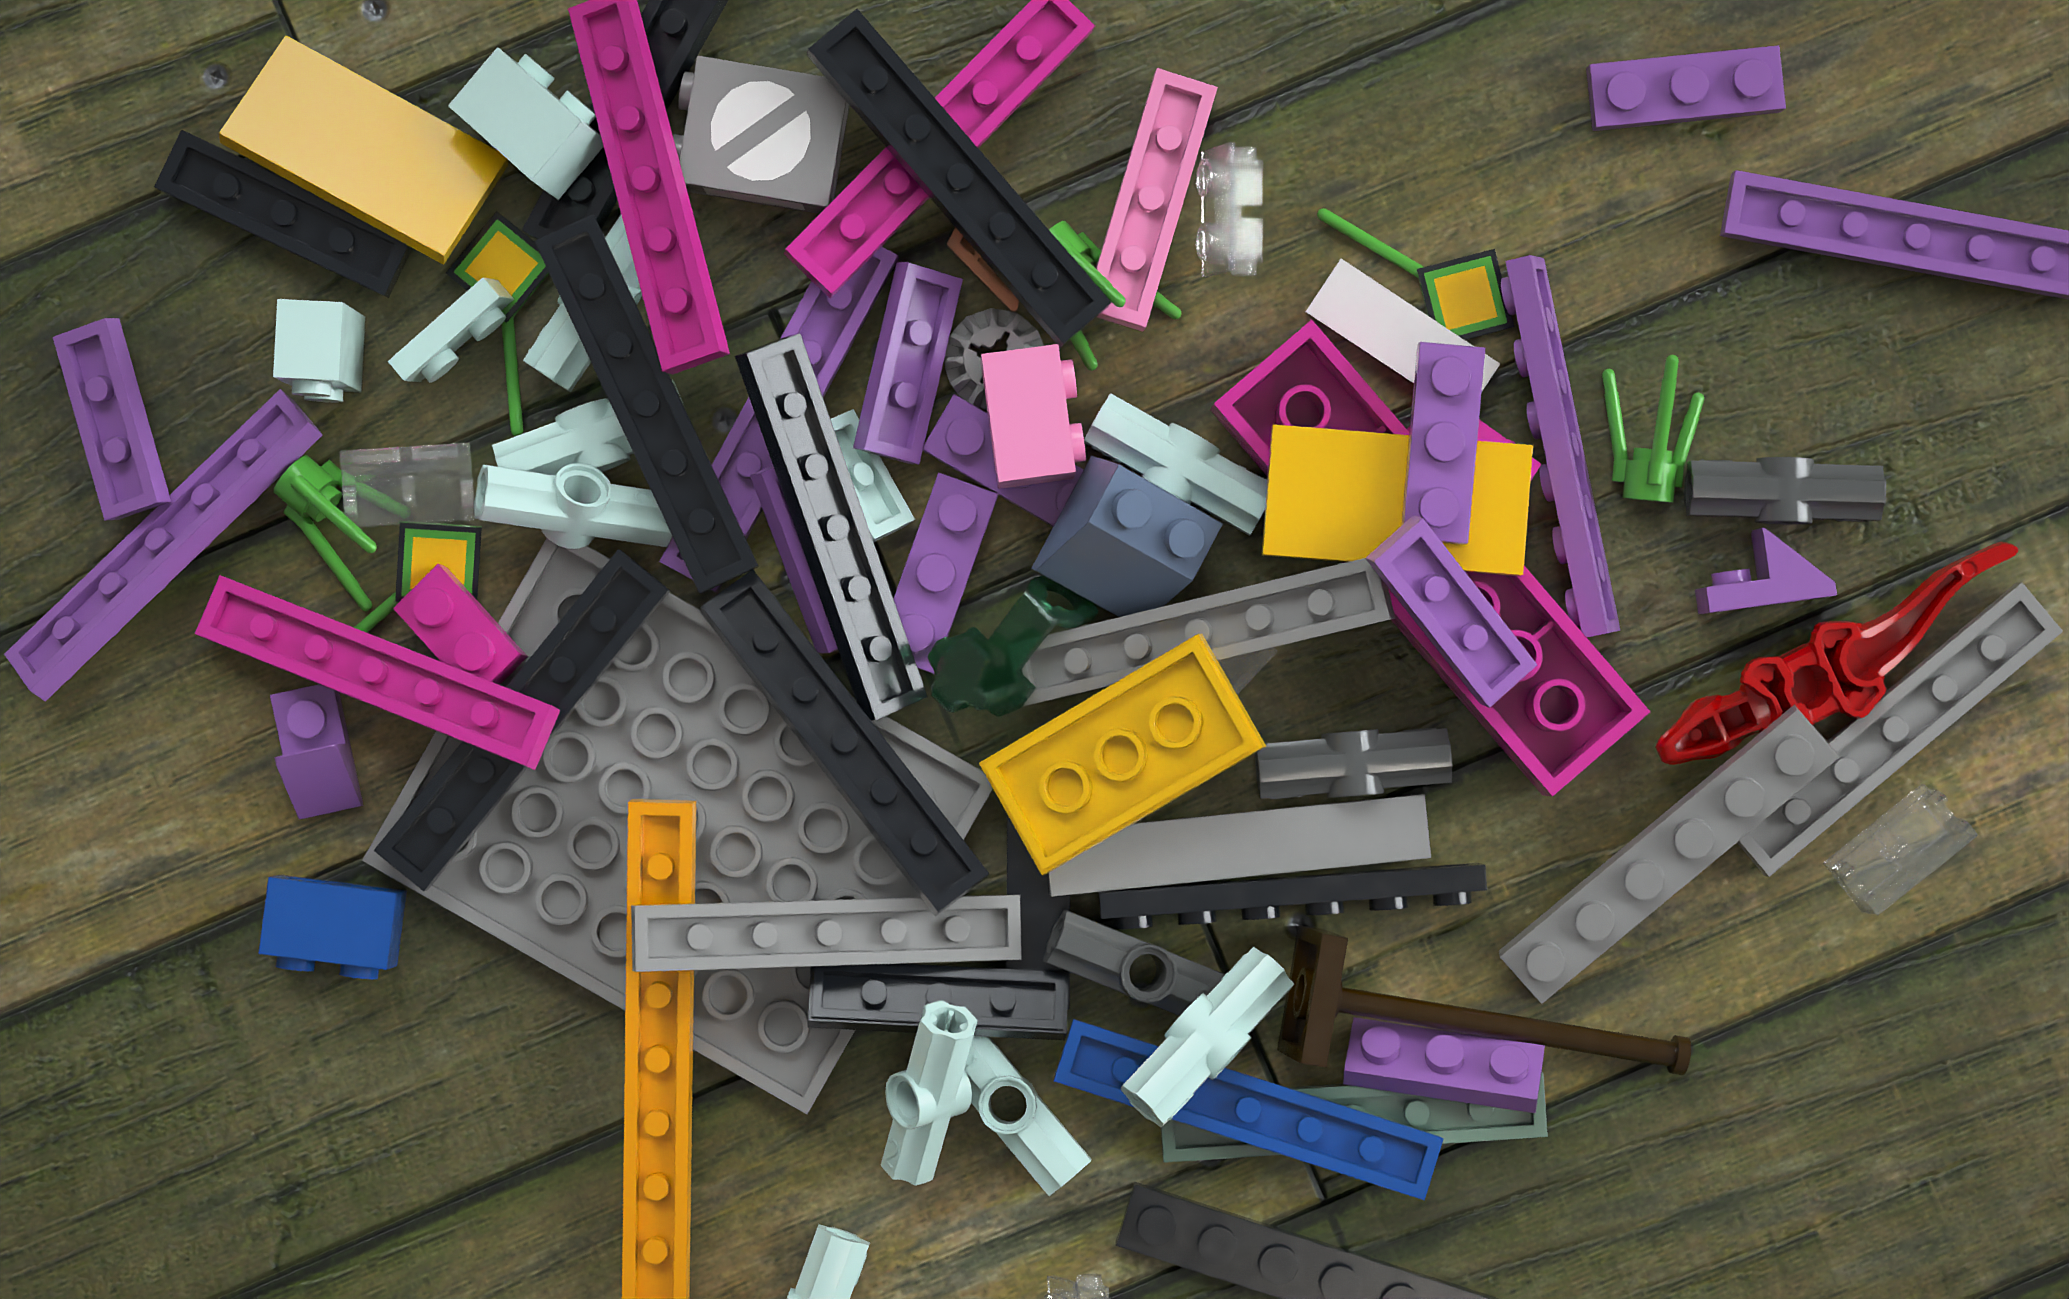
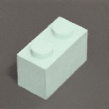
[448,47,604,200]
[273,299,365,403]

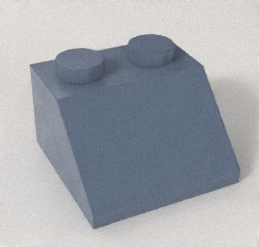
[1031,456,1223,617]

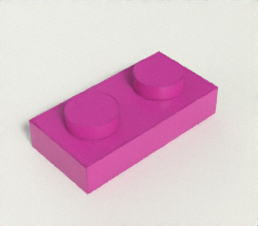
[393,564,528,685]

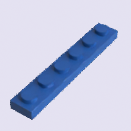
[1053,1019,1444,1200]

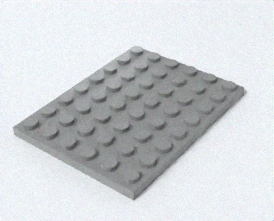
[362,538,993,1114]

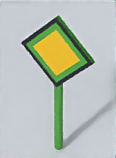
[1317,208,1514,340]
[446,211,549,436]
[354,521,482,633]

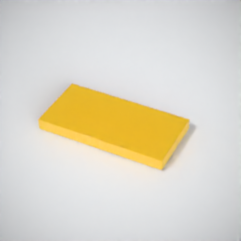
[219,36,508,265]
[1262,424,1533,576]
[979,634,1266,875]

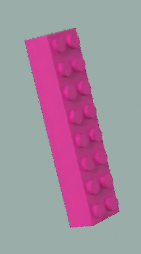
[1210,319,1651,796]

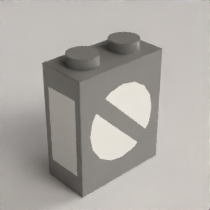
[673,56,850,214]

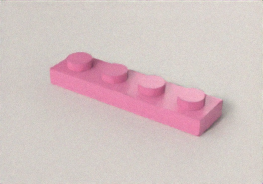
[1096,68,1218,332]

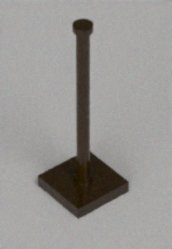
[1277,925,1691,1075]

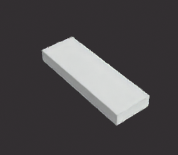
[1306,259,1500,391]

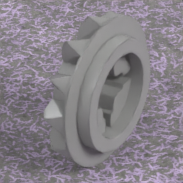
[944,308,1044,410]

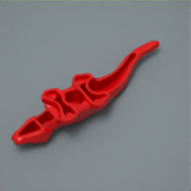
[1655,542,2019,765]

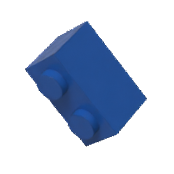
[259,875,407,979]

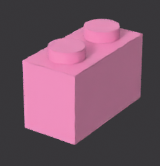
[981,344,1086,489]

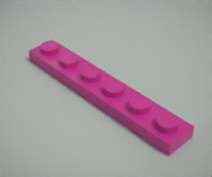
[568,0,730,375]
[784,0,1095,299]
[194,575,560,770]

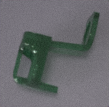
[927,575,1098,717]

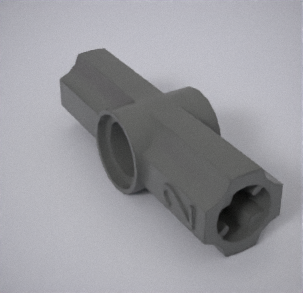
[1684,457,1886,525]
[1255,728,1452,799]
[1043,910,1225,1016]

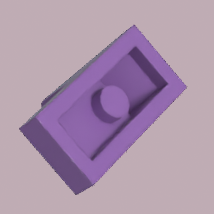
[1695,528,1837,615]
[270,684,364,819]

